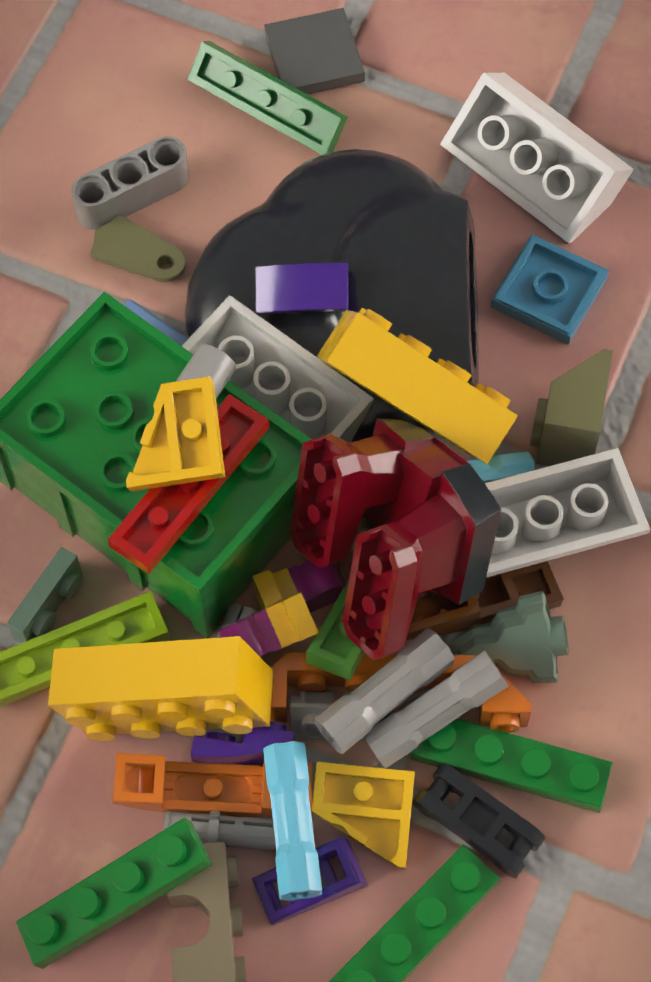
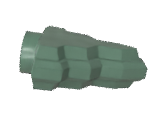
[450,591,569,683]

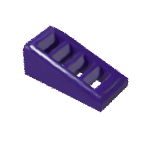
[252,836,367,926]

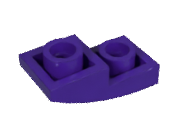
[256,263,348,314]
[191,721,295,765]

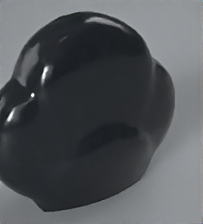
[185,149,479,443]

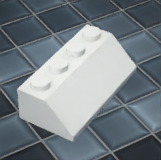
[440,73,634,243]
[182,295,374,443]
[485,448,650,577]

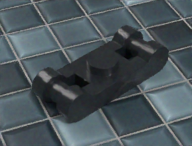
[412,763,545,879]

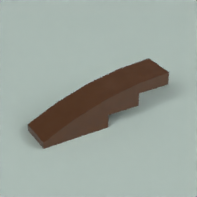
[406,561,564,640]

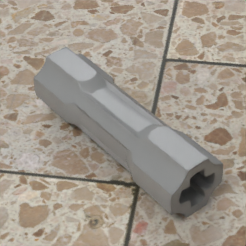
[315,628,455,755]
[364,650,508,768]

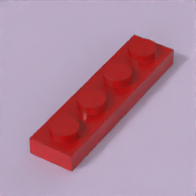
[107,394,269,574]

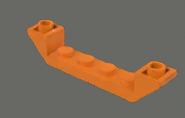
[270,652,531,733]

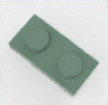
[7,547,82,643]

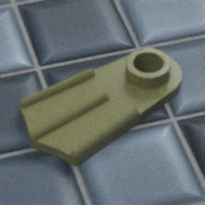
[90,215,186,282]

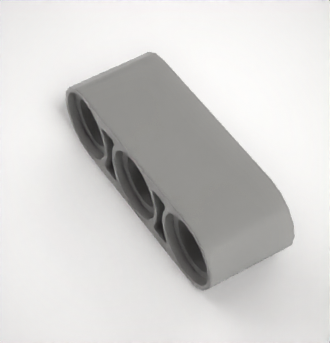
[71,136,189,230]

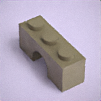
[167,841,247,982]

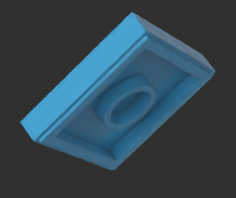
[491,234,609,345]

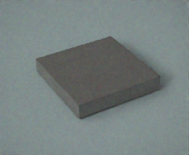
[264,8,365,94]

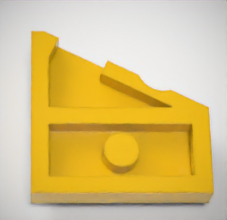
[126,376,225,492]
[312,762,415,869]

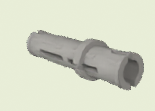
[163,810,314,851]

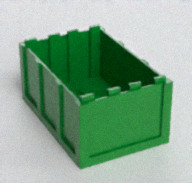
[0,291,311,638]

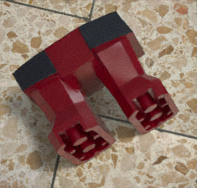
[289,419,501,660]

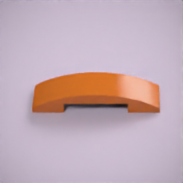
[113,753,313,817]

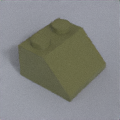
[530,349,613,466]

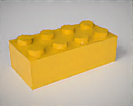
[316,308,518,464]
[48,636,273,741]

